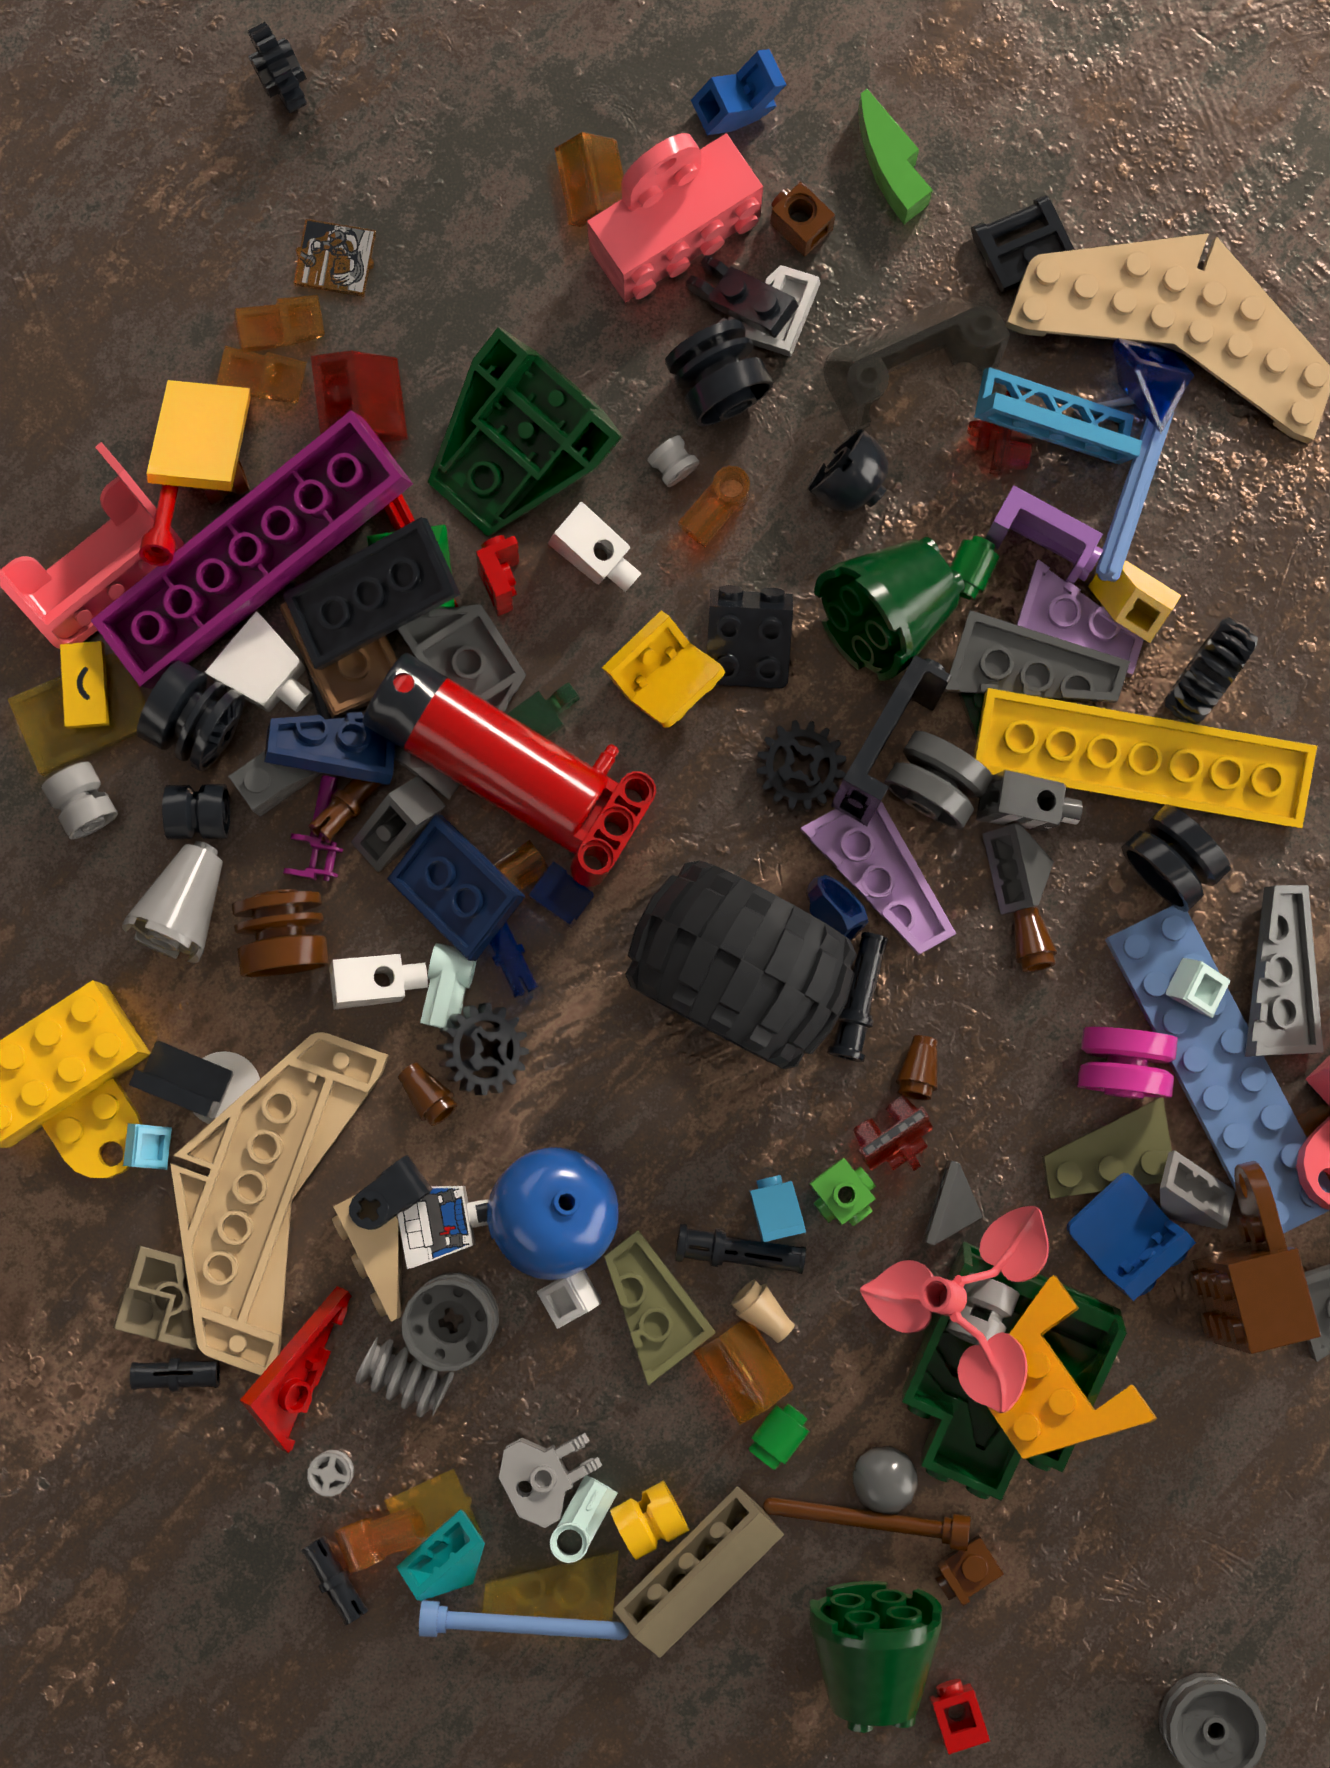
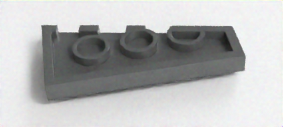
[1245,885,1324,1057]

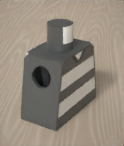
[976,770,1083,831]

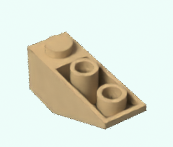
[332,1195,402,1322]

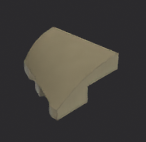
[113,1245,197,1350]

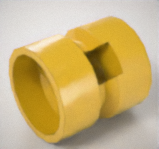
[610,1481,689,1560]

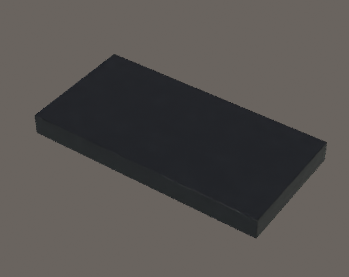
[283,517,461,670]

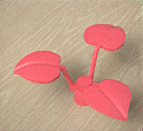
[860,1206,1049,1413]

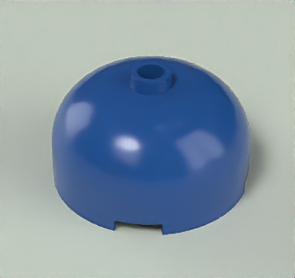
[487,1147,619,1280]

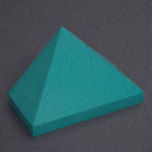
[396,1509,485,1601]

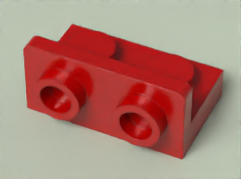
[476,535,519,616]

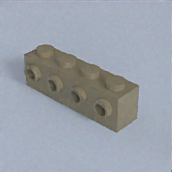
[613,1486,784,1658]

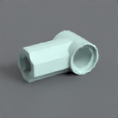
[420,943,477,1028]
[550,1475,618,1563]

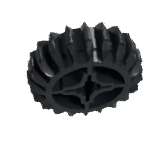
[1165,617,1258,724]

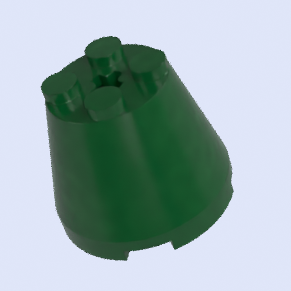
[814,537,965,681]
[810,1581,942,1733]

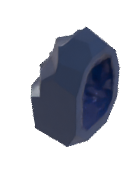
[806,875,869,941]

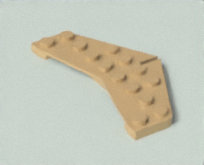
[1004,233,1330,444]
[170,1032,389,1375]

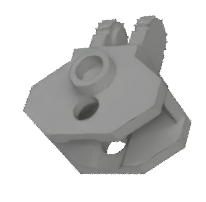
[499,1433,603,1528]

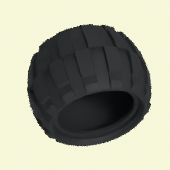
[625,860,857,1069]

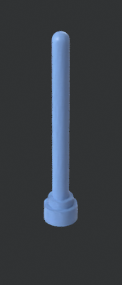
[419,1600,629,1640]

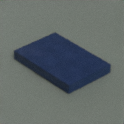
[387,814,526,961]

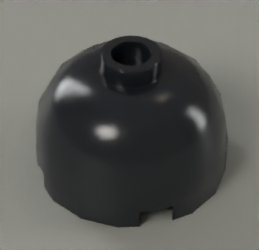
[808,429,888,512]

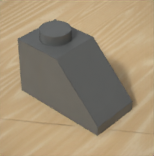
[228,751,322,817]
[351,776,446,873]

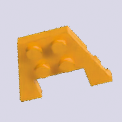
[988,1275,1157,1459]

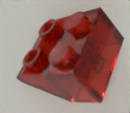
[311,350,408,443]

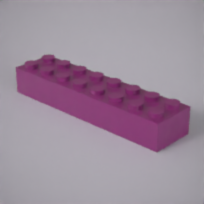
[91,410,413,689]

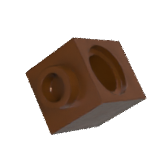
[770,181,836,257]

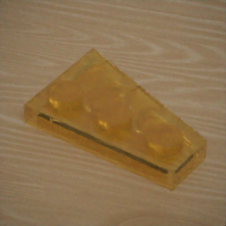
[482,1550,619,1641]

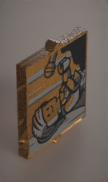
[294,219,376,297]

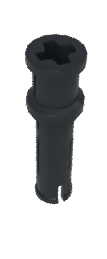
[827,932,888,1062]
[675,1223,806,1274]

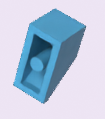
[749,1175,806,1242]

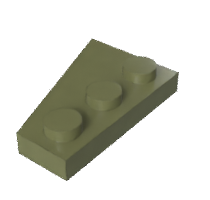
[1042,1098,1172,1199]
[604,1230,716,1385]

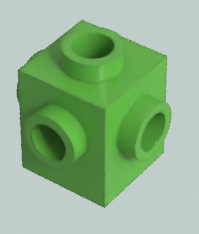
[809,1158,876,1226]

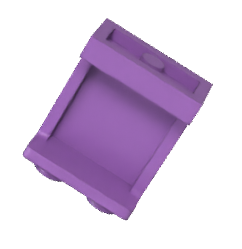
[985,486,1103,584]

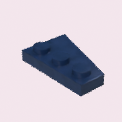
[264,712,395,785]

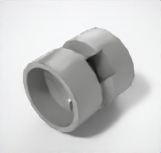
[41,762,118,840]
[945,1273,1020,1345]

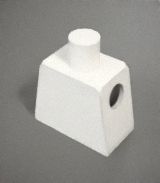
[547,502,641,592]
[205,611,312,712]
[329,954,428,1010]

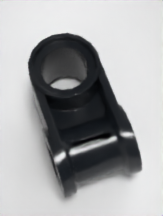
[349,1155,433,1230]

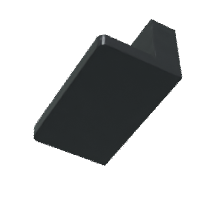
[129,1041,233,1119]

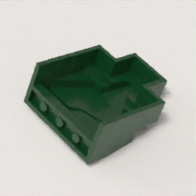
[902,1241,1127,1501]

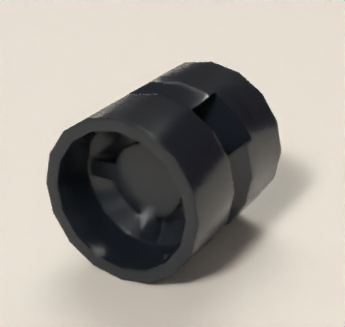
[162,784,230,840]

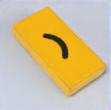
[60,641,110,729]

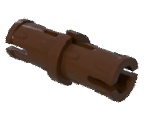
[308,778,382,843]

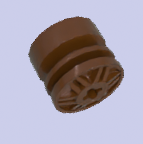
[232,889,330,978]

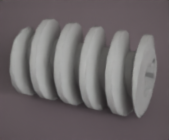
[355,1337,454,1417]

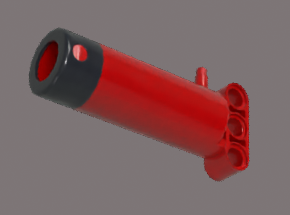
[363,653,656,887]

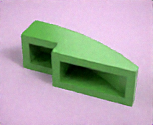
[858,89,933,224]

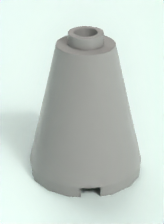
[122,841,223,963]

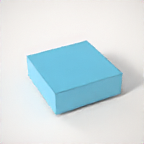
[123,1123,172,1170]

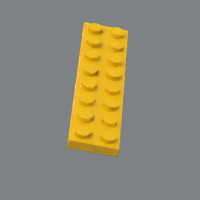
[973,688,1317,828]

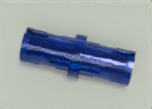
[490,921,539,998]

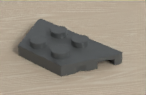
[398,604,526,712]

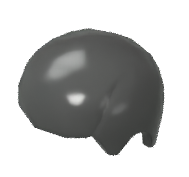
[853,1446,918,1514]

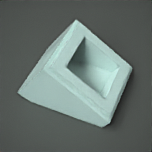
[1166,958,1231,1018]

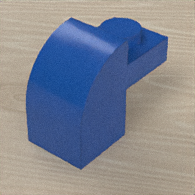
[691,49,787,136]

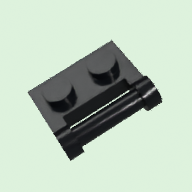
[971,195,1075,294]

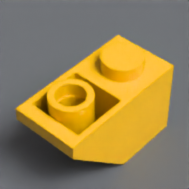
[1088,560,1181,643]

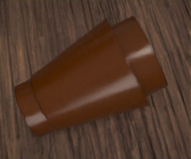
[1014,907,1057,972]
[896,1035,938,1100]
[398,1062,457,1126]

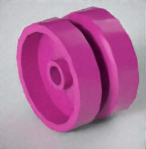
[1077,1027,1178,1099]

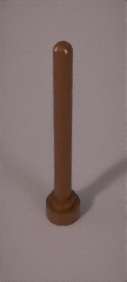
[763,1497,971,1551]

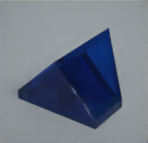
[1113,338,1194,434]

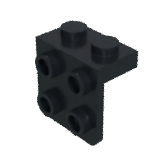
[707,585,793,688]

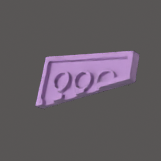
[800,801,956,955]

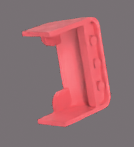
[0,442,184,649]

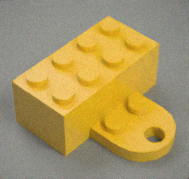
[0,980,151,1178]

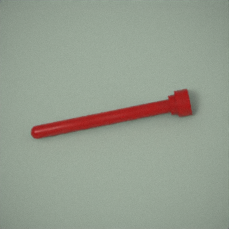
[139,485,179,566]

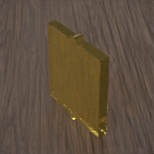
[385,1468,482,1556]

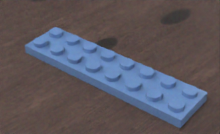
[1105,906,1330,1233]

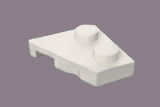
[718,265,820,357]

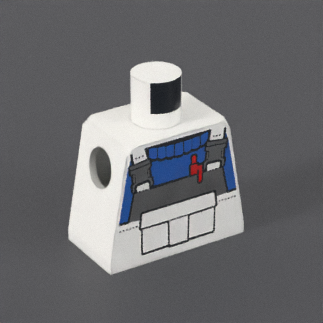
[398,1186,489,1269]

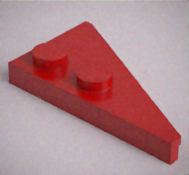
[240,1286,352,1454]

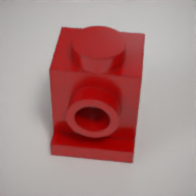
[929,1679,990,1754]

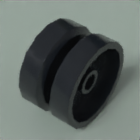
[1121,804,1231,912]

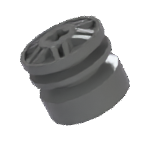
[402,1272,499,1371]

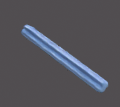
[1096,401,1174,582]

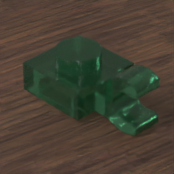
[507,682,580,738]

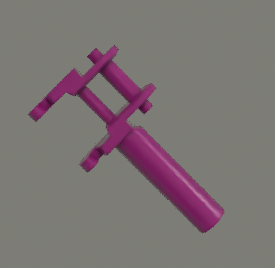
[283,775,343,882]

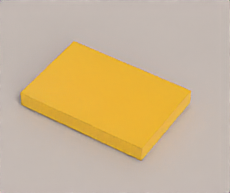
[147,380,251,491]

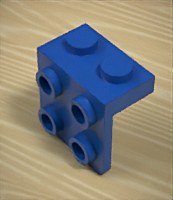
[1066,1173,1196,1301]

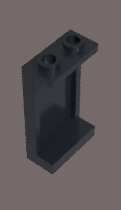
[831,655,952,826]

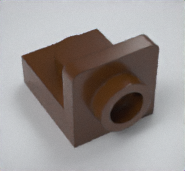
[935,1535,1004,1606]

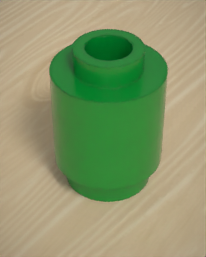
[950,536,1000,601]
[748,1403,810,1470]

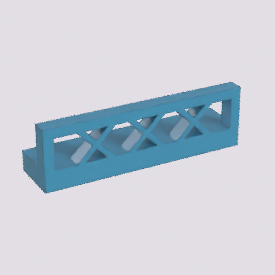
[974,367,1142,465]

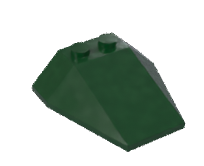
[428,327,623,536]

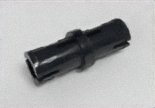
[130,1358,220,1392]
[301,1535,369,1626]

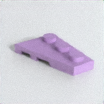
[1016,560,1144,677]

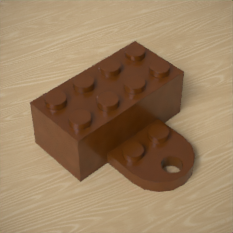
[1190,1161,1321,1354]

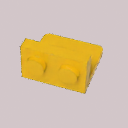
[602,610,725,728]

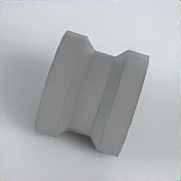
[647,435,699,487]
[307,1450,354,1497]

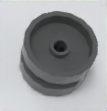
[884,730,993,830]
[1159,1673,1266,1768]

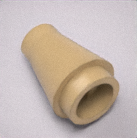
[731,1280,795,1343]

